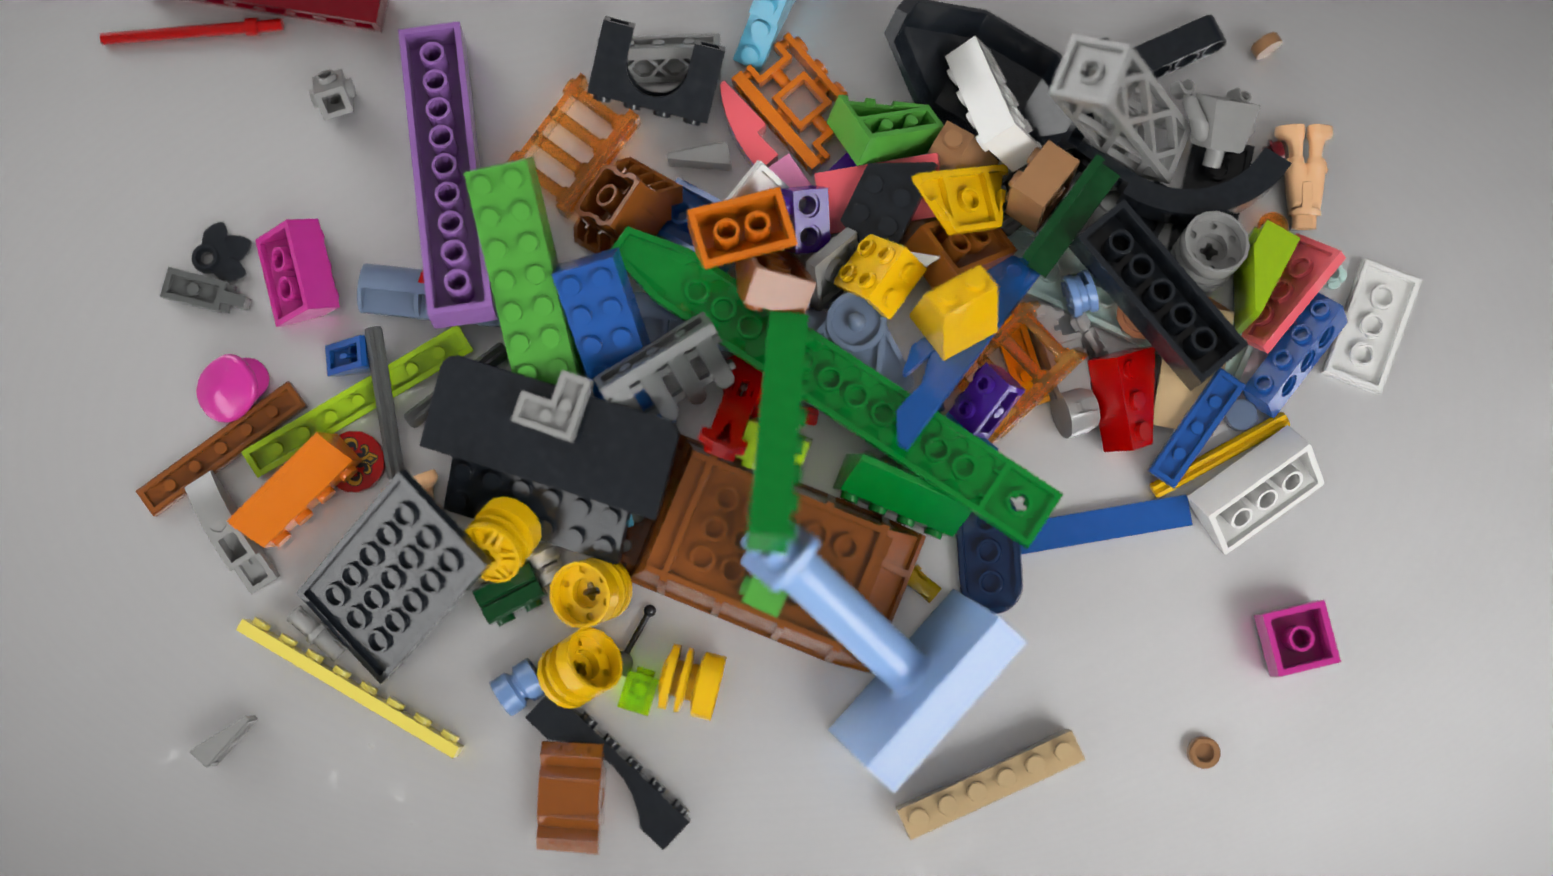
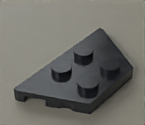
[840,162,939,245]

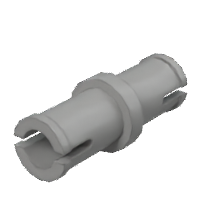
[286,605,347,662]

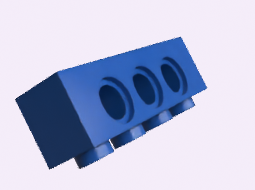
[1243,293,1348,418]

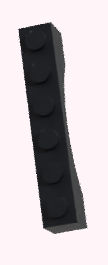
[525,696,691,850]

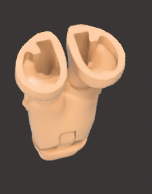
[1275,124,1333,230]

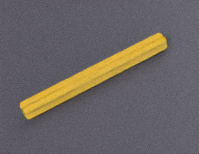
[1150,412,1290,498]

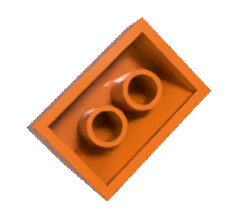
[687,187,798,269]

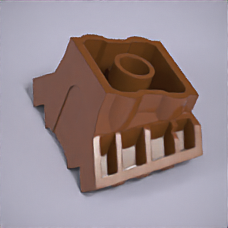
[573,157,683,254]
[536,741,607,854]

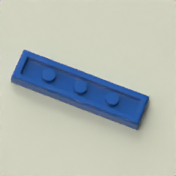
[1147,368,1246,489]

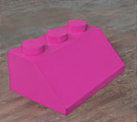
[255,218,340,327]

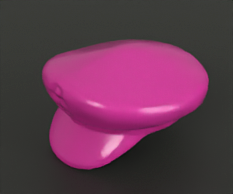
[196,354,270,423]

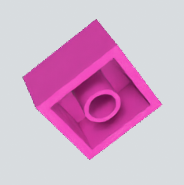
[1254,600,1341,677]

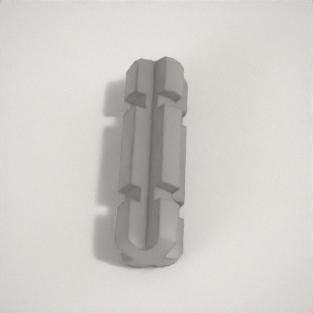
[1070,312,1109,359]

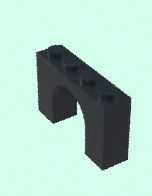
[587,16,726,126]

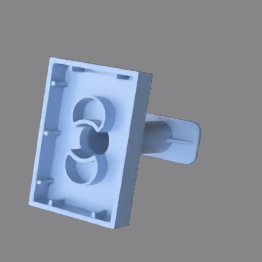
[741,520,1027,792]

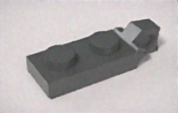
[160,267,251,313]

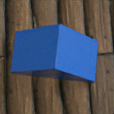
[325,335,371,377]

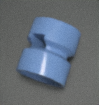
[490,658,545,716]

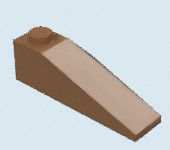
[900,120,999,246]

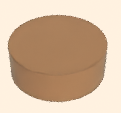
[1250,32,1283,60]
[1187,736,1221,769]

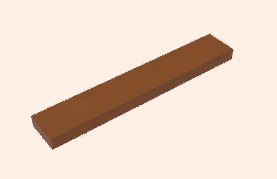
[136,381,308,517]

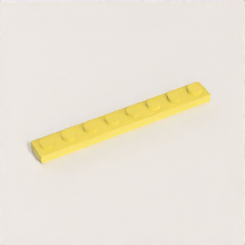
[236,617,464,759]

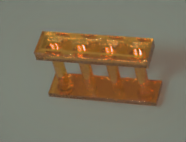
[507,73,642,220]
[953,301,1089,443]

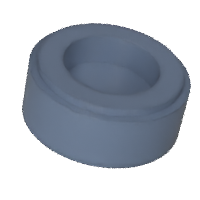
[1224,399,1257,431]

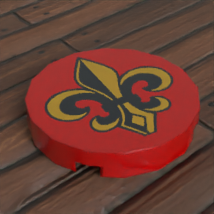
[336,431,386,493]

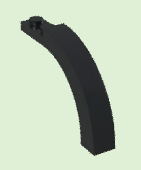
[1073,141,1292,225]

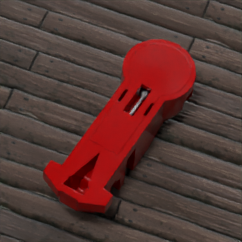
[698,355,763,462]

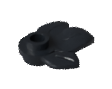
[192,222,252,281]

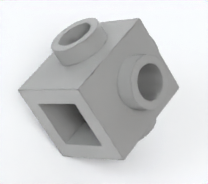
[309,69,357,121]

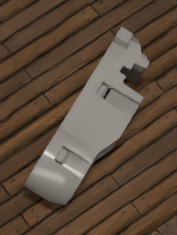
[1022,302,1100,439]

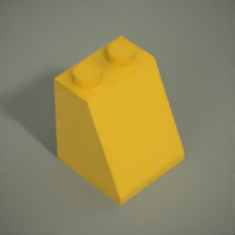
[909,265,998,361]

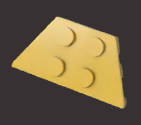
[912,164,1008,236]

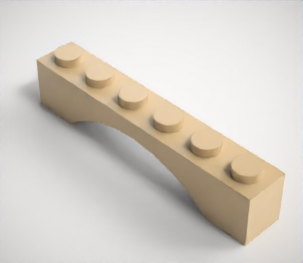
[895,729,1085,840]

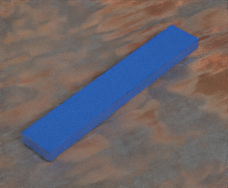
[1021,494,1193,554]

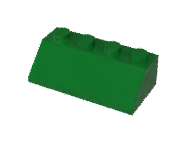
[832,453,972,540]

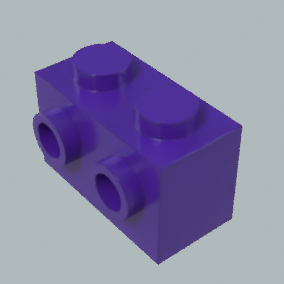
[948,362,1026,439]

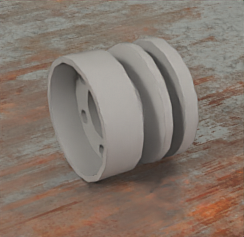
[1171,211,1250,292]

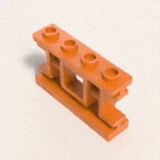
[732,32,849,177]

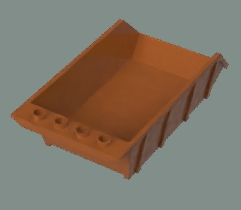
[620,433,926,674]

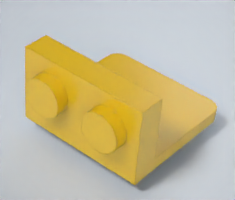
[834,234,927,320]

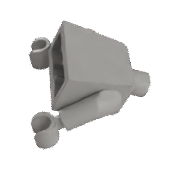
[1170,79,1261,169]

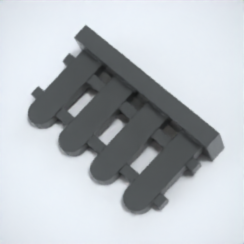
[593,312,736,421]

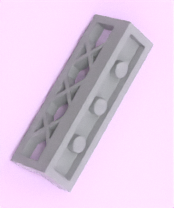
[597,34,721,83]

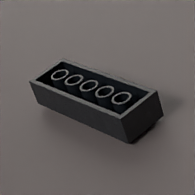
[1069,199,1249,391]

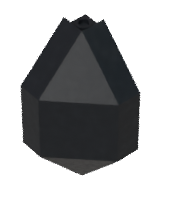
[884,0,1094,161]

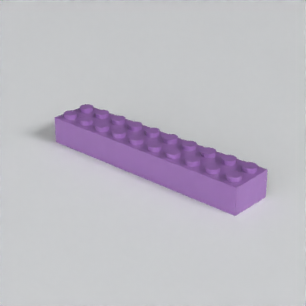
[398,21,498,329]

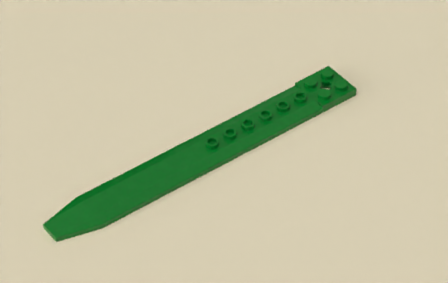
[611,226,1064,549]

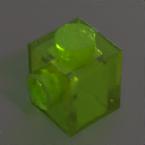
[617,666,660,716]

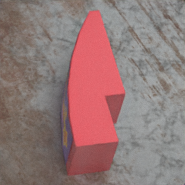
[720,81,778,167]

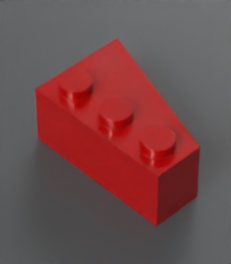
[1087,346,1156,452]

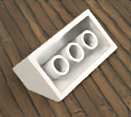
[1187,425,1325,555]

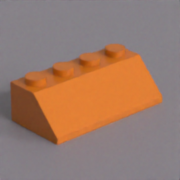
[227,432,362,548]

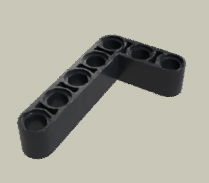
[1085,15,1227,79]

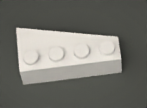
[945,36,1042,173]

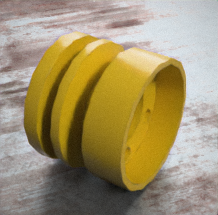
[464,497,542,583]
[550,557,632,629]
[537,627,623,709]
[658,644,727,721]

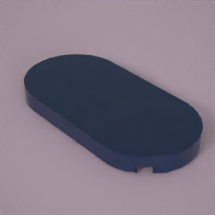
[956,499,1024,614]

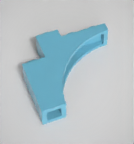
[733,0,796,73]

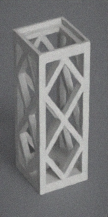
[1049,34,1191,184]

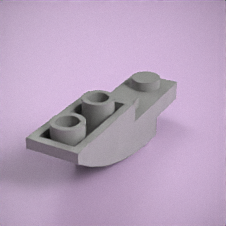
[184,470,280,595]

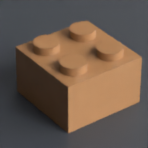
[1005,140,1080,233]

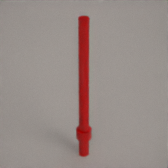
[100,17,284,45]

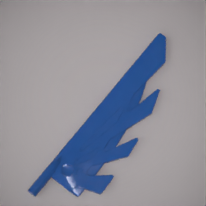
[897,255,1039,450]

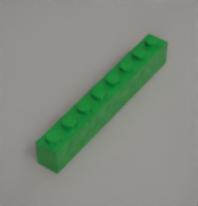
[746,310,814,555]

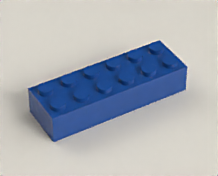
[552,247,677,424]

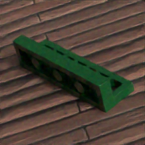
[1019,154,1120,279]

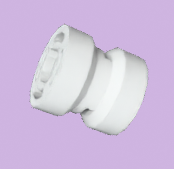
[529,546,565,588]

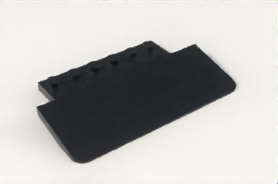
[419,355,679,565]

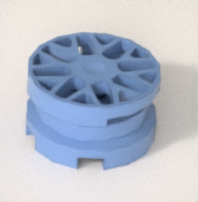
[1061,269,1099,318]

